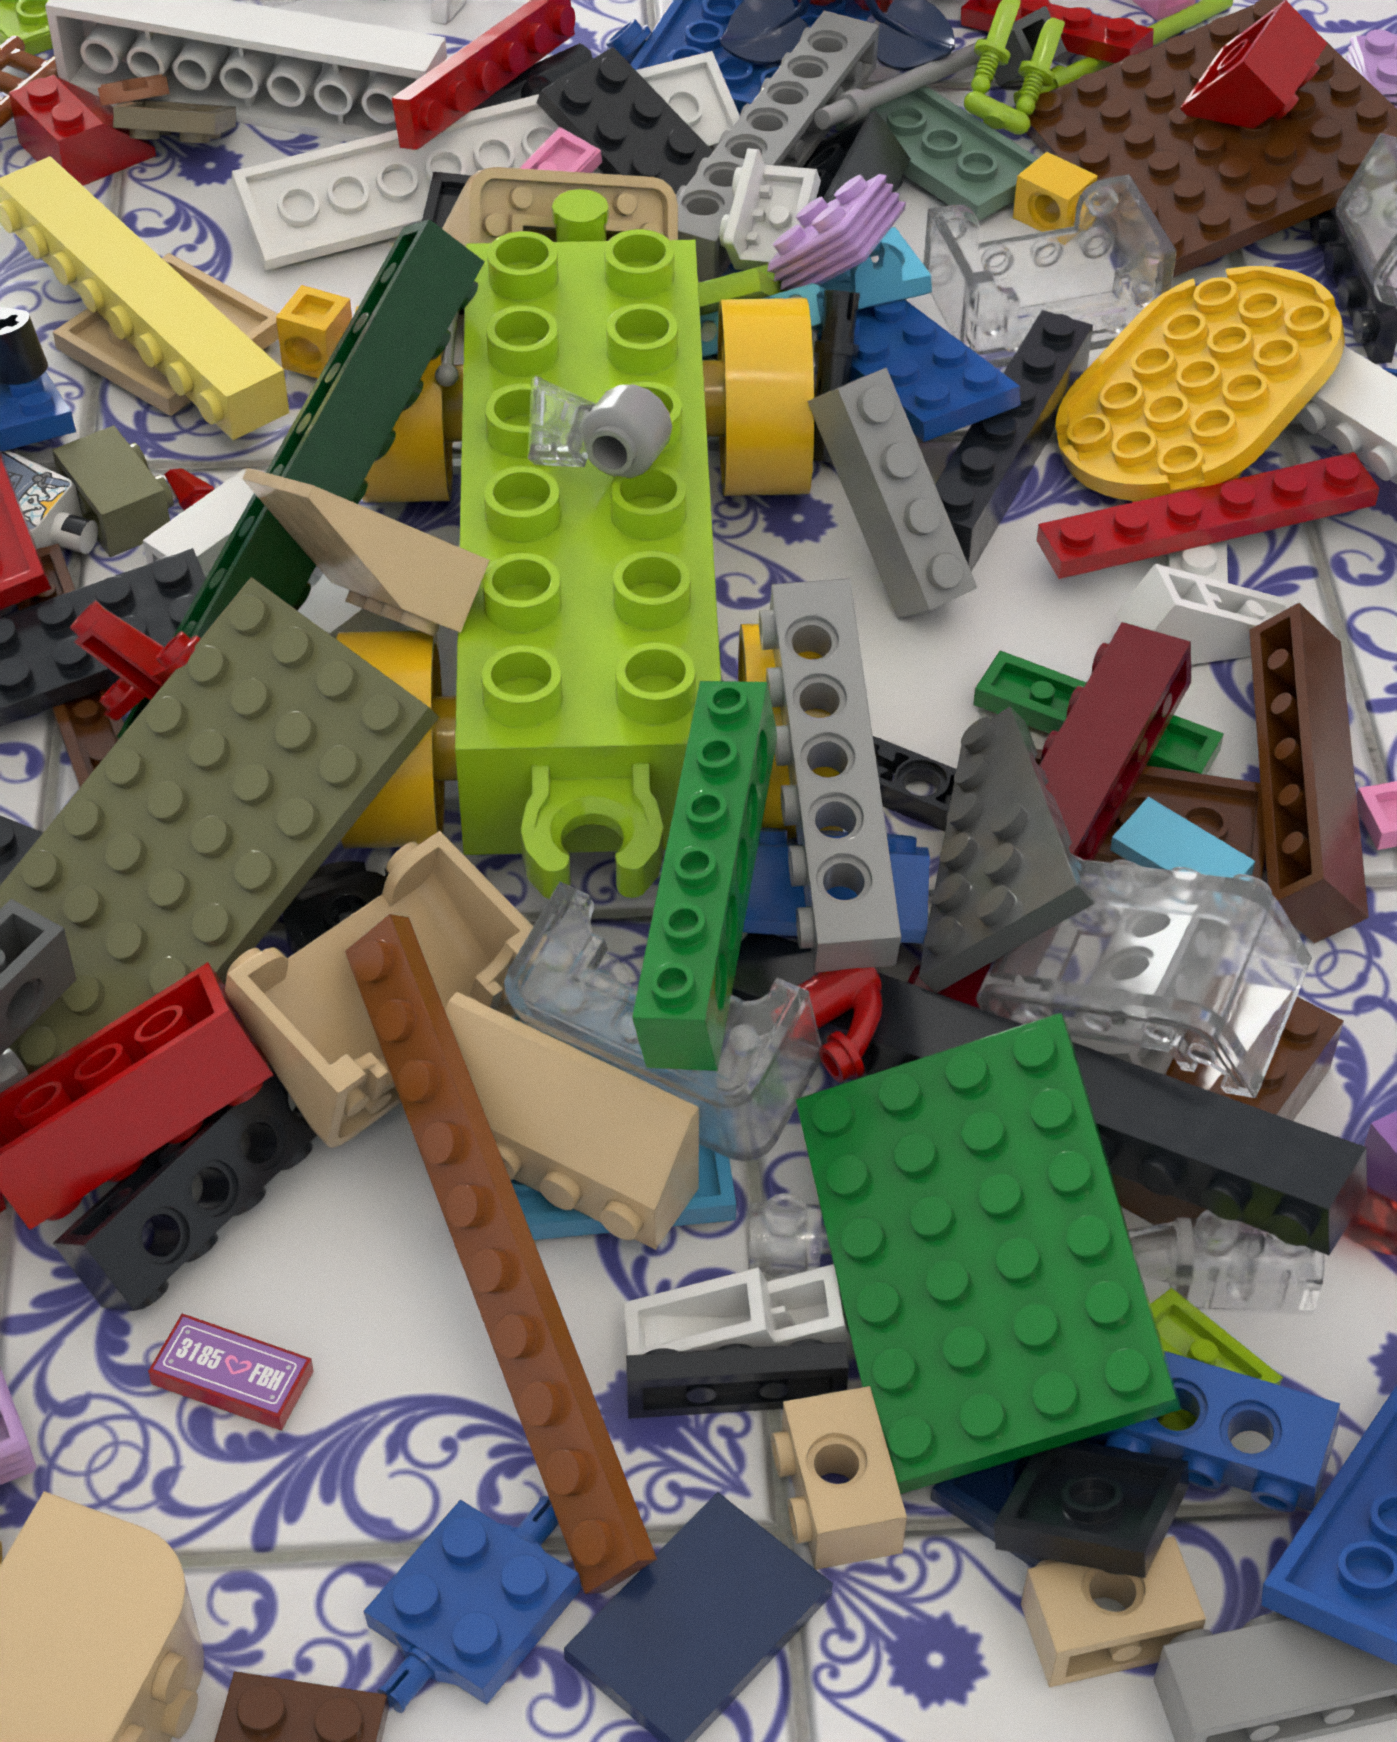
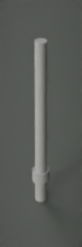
[814,42,980,130]

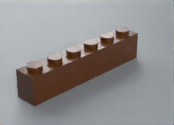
[1249,603,1369,944]

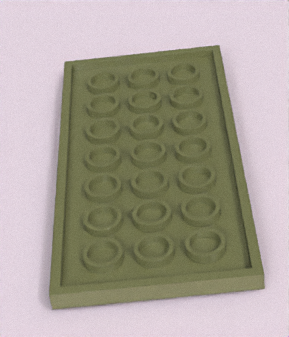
[0,577,439,1075]

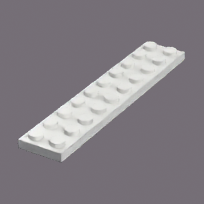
[232,51,740,271]

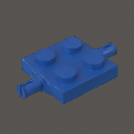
[363,1496,582,1713]

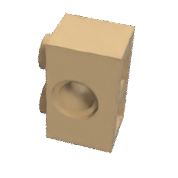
[771,1386,907,1570]
[1021,1536,1206,1688]

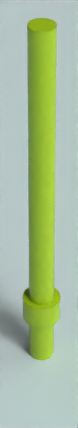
[1013,0,1233,105]

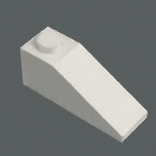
[1115,563,1293,665]

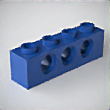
[1086,1351,1340,1512]

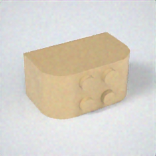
[0,1491,204,1742]

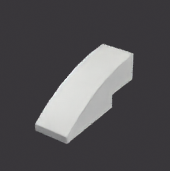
[623,1264,855,1356]

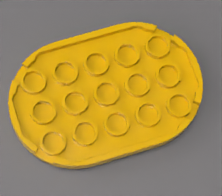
[1055,266,1345,502]

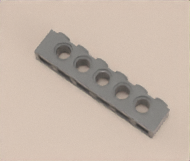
[759,578,901,972]

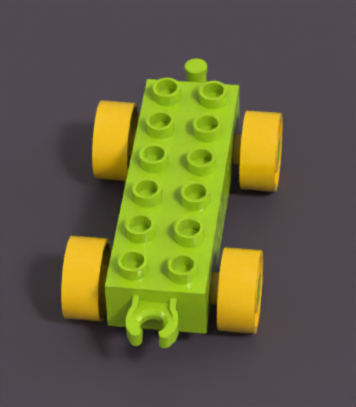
[336,189,843,900]

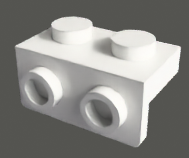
[719,148,821,270]

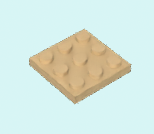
[53,253,278,416]

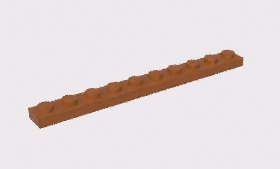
[345,914,657,1594]

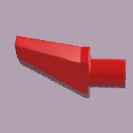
[164,468,215,511]

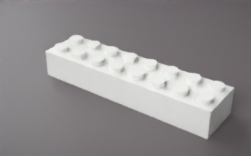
[45,0,447,142]

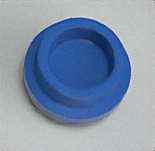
[606,19,652,64]

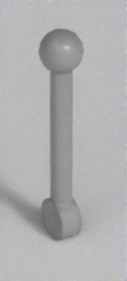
[435,311,459,387]

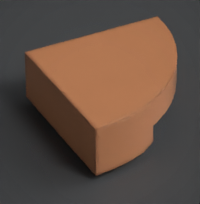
[98,74,170,106]

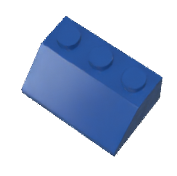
[743,828,930,944]

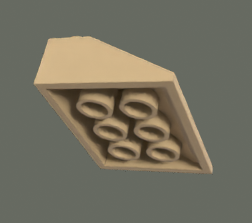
[243,468,490,637]

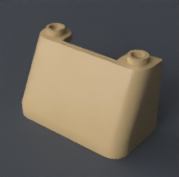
[442,167,678,247]
[225,831,549,1148]

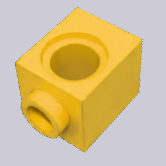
[1013,152,1098,242]
[276,285,352,379]

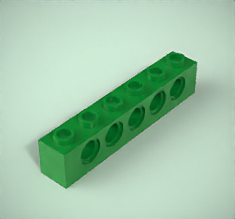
[632,681,778,1071]

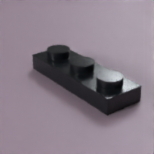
[626,1339,849,1419]

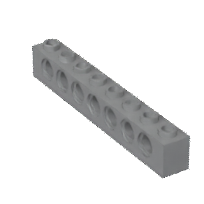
[676,10,879,282]

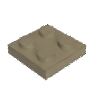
[113,100,236,143]

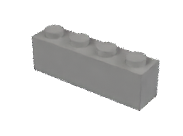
[807,368,977,618]
[1154,1613,1397,1742]

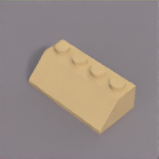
[445,991,699,1250]

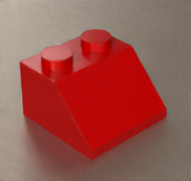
[1179,0,1328,129]
[9,75,156,186]

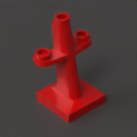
[70,600,201,722]

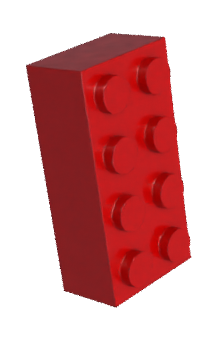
[0,962,273,1230]

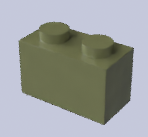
[52,425,174,557]

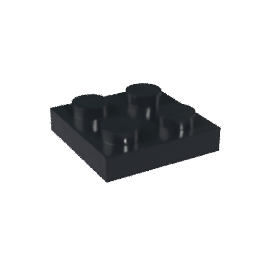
[994,1441,1189,1578]

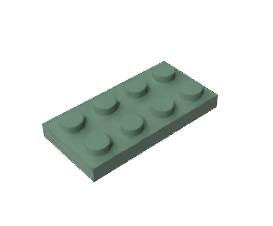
[836,86,1038,223]

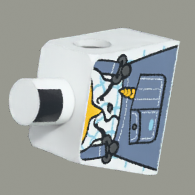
[1,450,98,554]

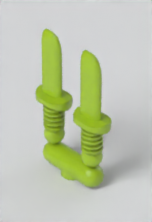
[964,0,1065,135]

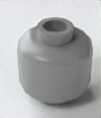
[580,385,672,478]

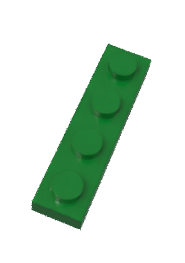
[973,650,1224,775]

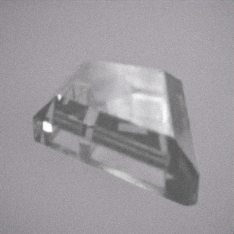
[528,376,596,467]

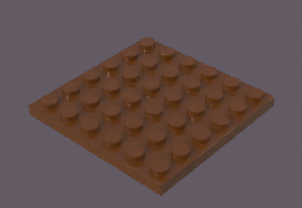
[1014,0,1397,284]

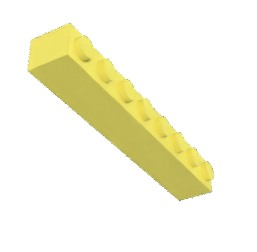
[0,156,289,440]

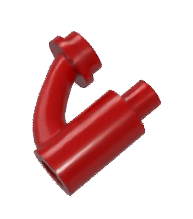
[771,967,882,1083]

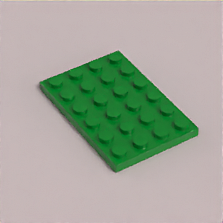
[795,1013,1182,1494]

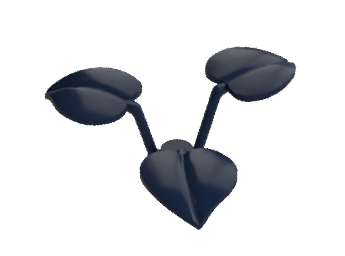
[720,0,955,71]

